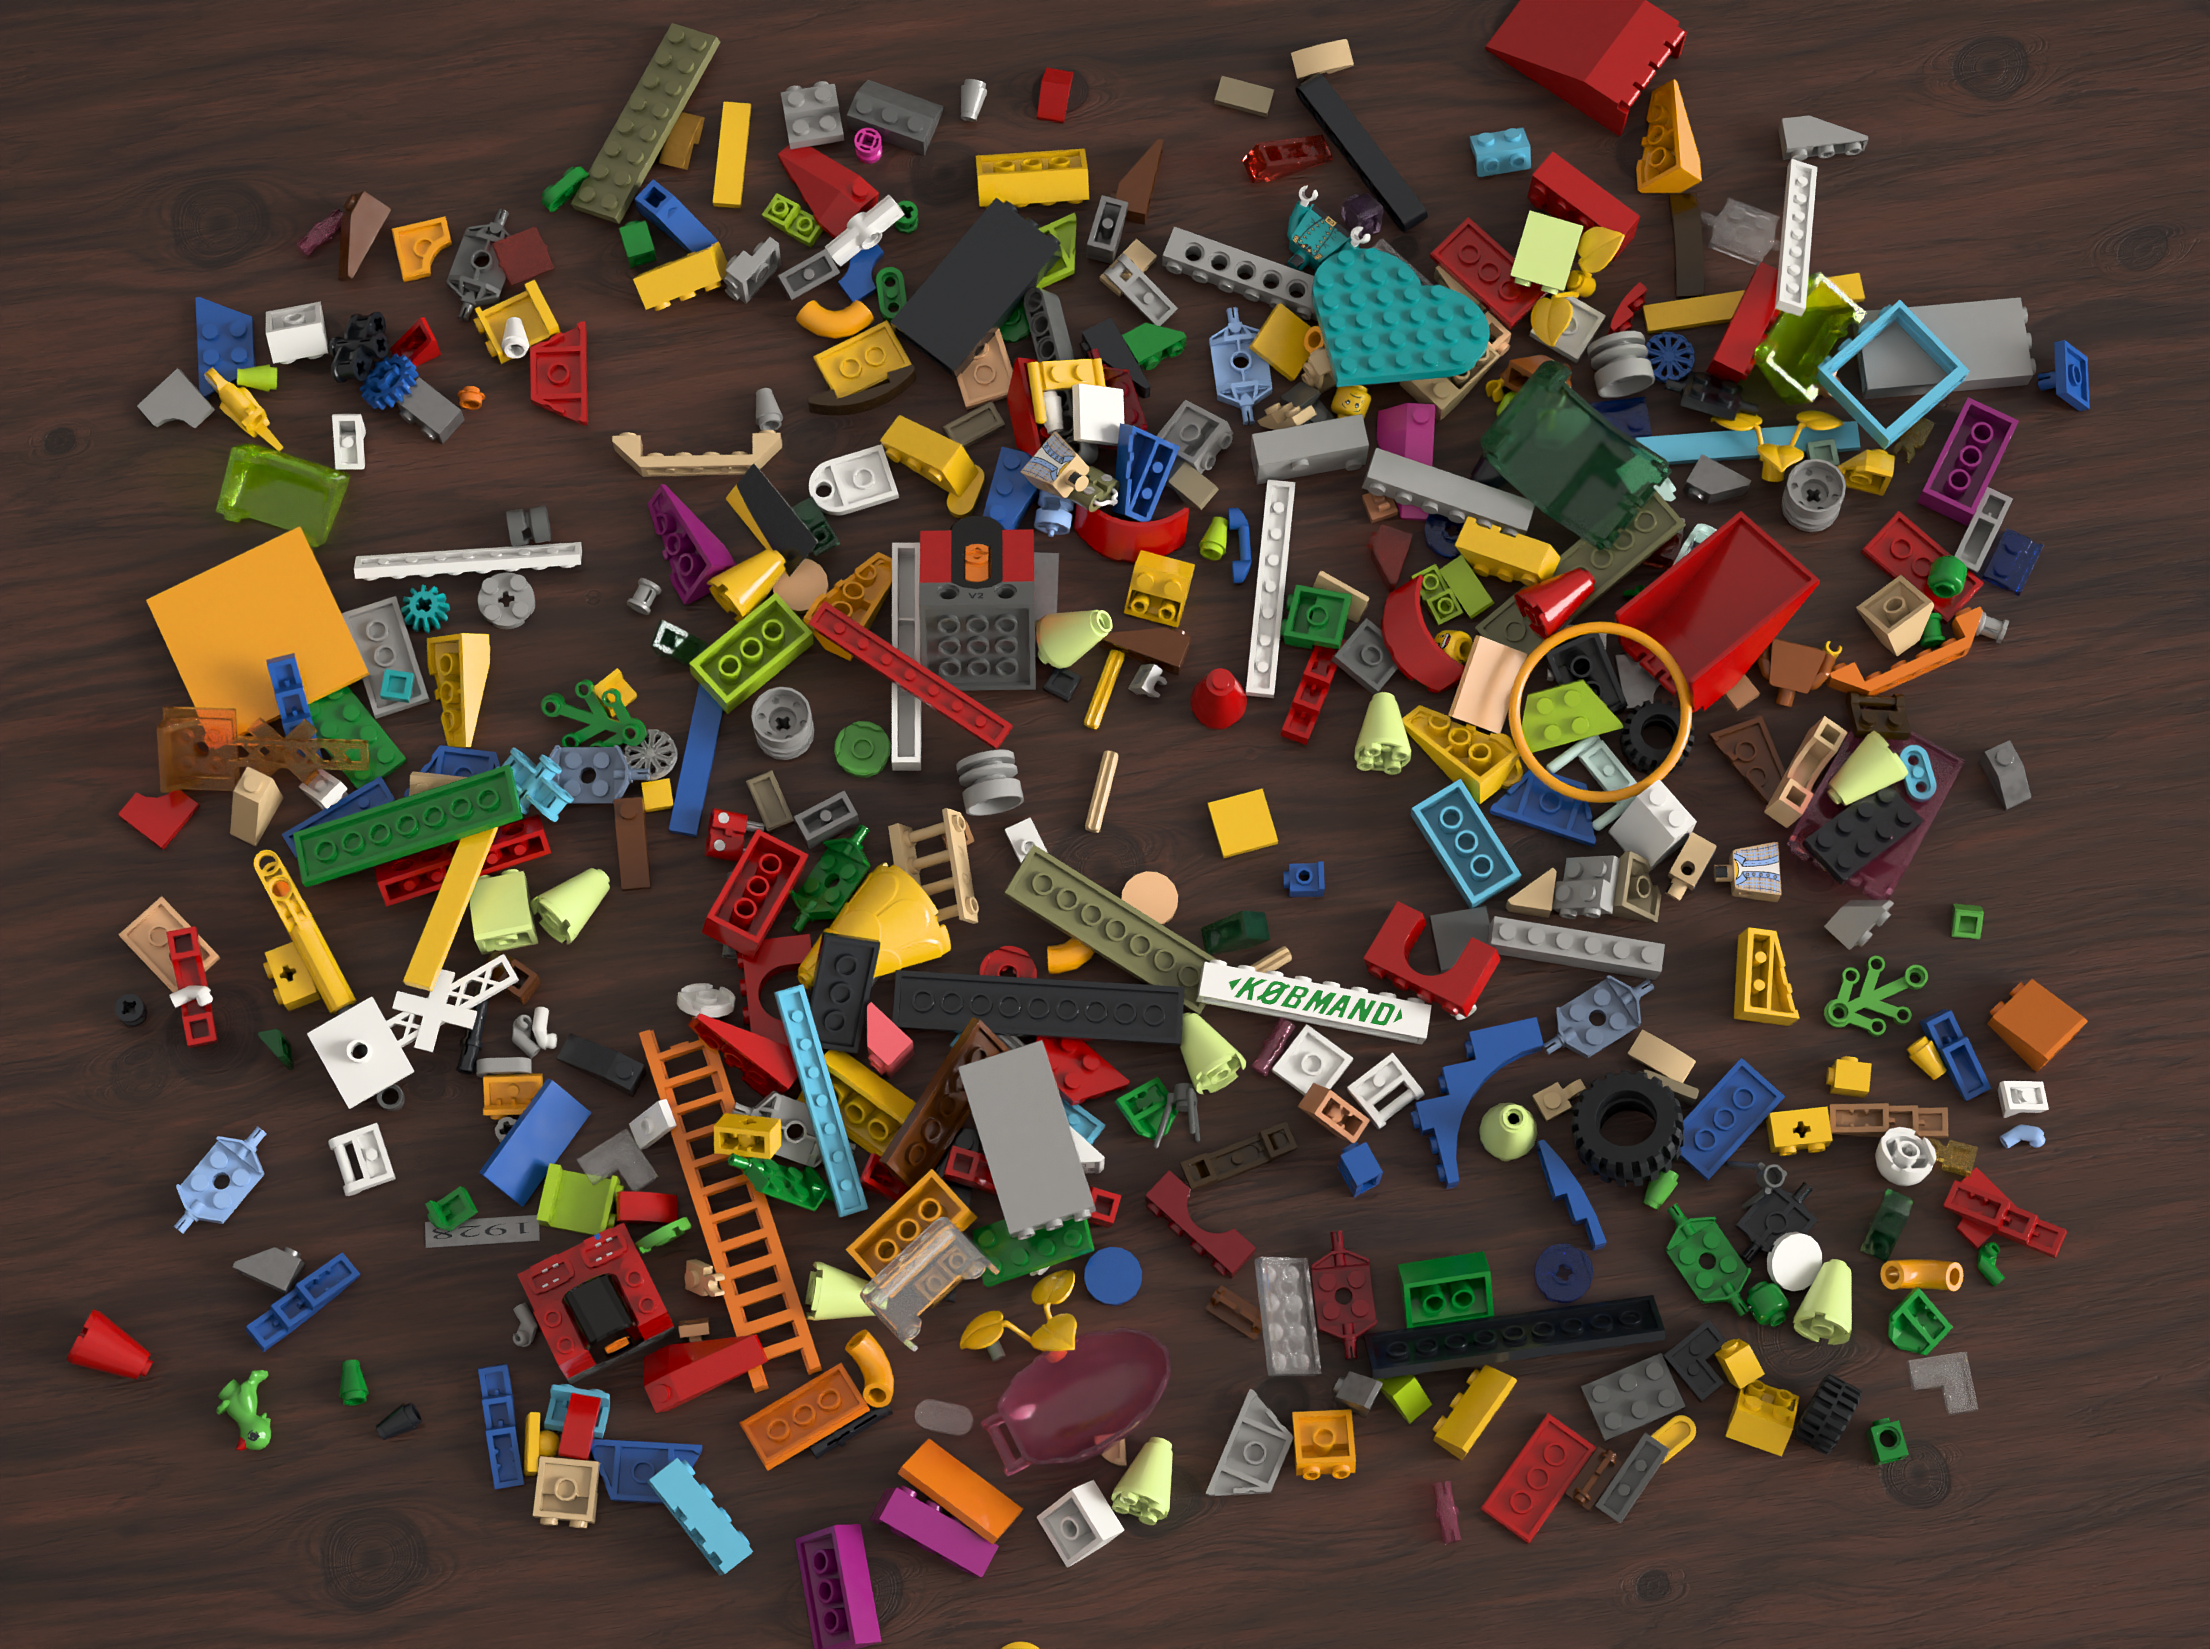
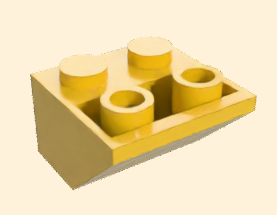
[1124,550,1195,628]
[1725,1380,1799,1456]

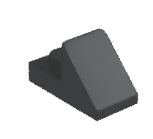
[1280,381,1335,425]

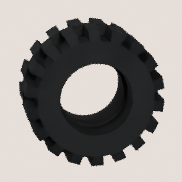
[1620,699,1695,776]
[1794,1373,1862,1455]

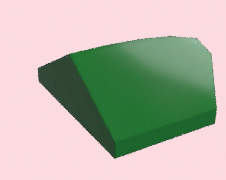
[1114,1077,1179,1141]
[1888,1287,1953,1356]

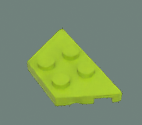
[1036,213,1077,289]
[1522,679,1623,753]

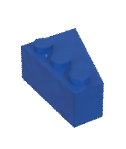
[1112,423,1180,522]
[981,447,1040,540]

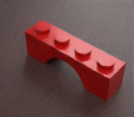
[166,926,218,1048]

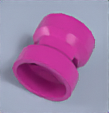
[854,128,883,164]

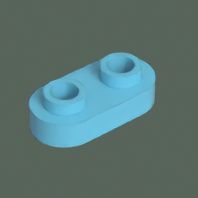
[1899,745,1936,802]

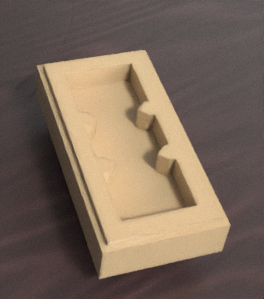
[1100,239,1157,297]

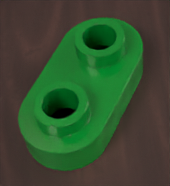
[542,166,590,212]
[876,267,907,322]

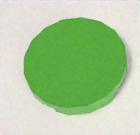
[834,721,891,778]
[635,1217,692,1254]

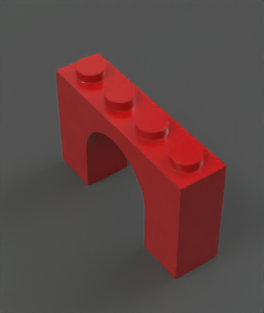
[1363,901,1501,1017]
[737,934,824,1052]

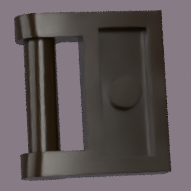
[1845,691,1911,740]

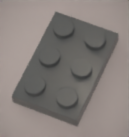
[1580,1353,1686,1442]

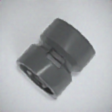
[506,505,552,547]

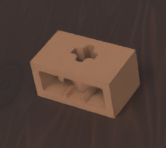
[1298,1083,1370,1143]

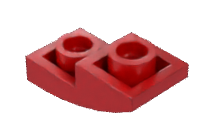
[1608,282,1648,335]
[617,1191,677,1225]
[558,1393,601,1461]

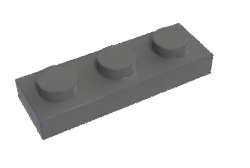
[1595,1433,1671,1524]

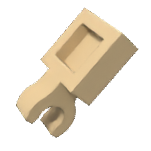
[1532,1079,1586,1122]

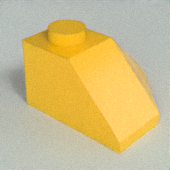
[1837,449,1895,496]

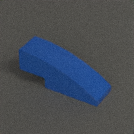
[1919,1009,1991,1101]

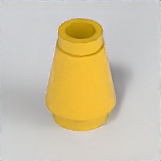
[1906,1036,1947,1080]

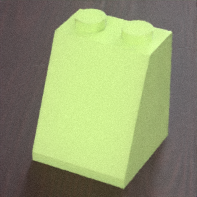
[1510,211,1583,295]
[469,869,538,955]

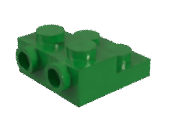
[1280,585,1352,650]

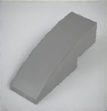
[1954,487,2013,573]

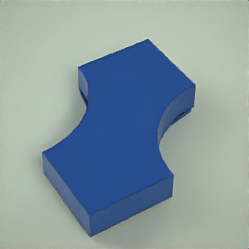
[838,244,884,303]

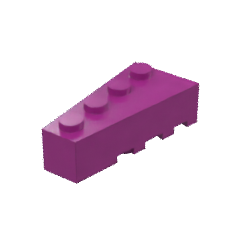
[869,1485,999,1578]

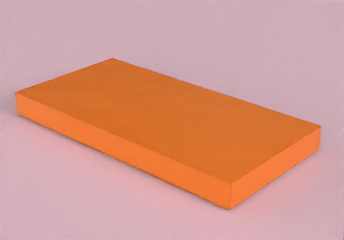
[739,1363,870,1471]
[898,1439,1023,1544]

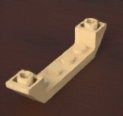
[612,430,782,477]

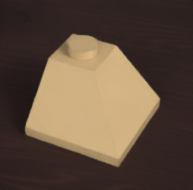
[1856,575,1934,656]

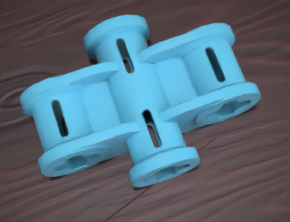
[497,748,574,822]

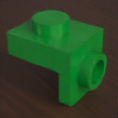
[425,1186,478,1231]

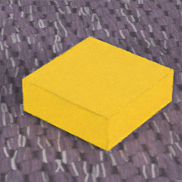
[641,778,674,812]

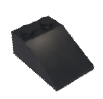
[1543,633,1628,713]

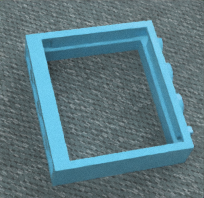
[1815,300,1970,450]

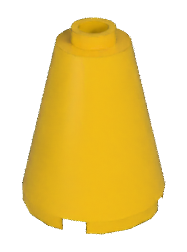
[707,549,786,623]

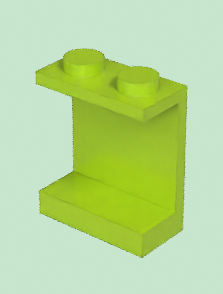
[536,1163,624,1236]

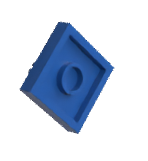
[2038,340,2090,411]

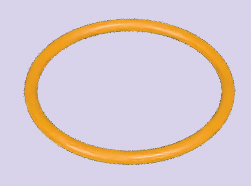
[1509,622,1692,803]

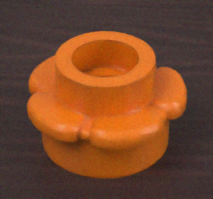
[457,386,485,410]

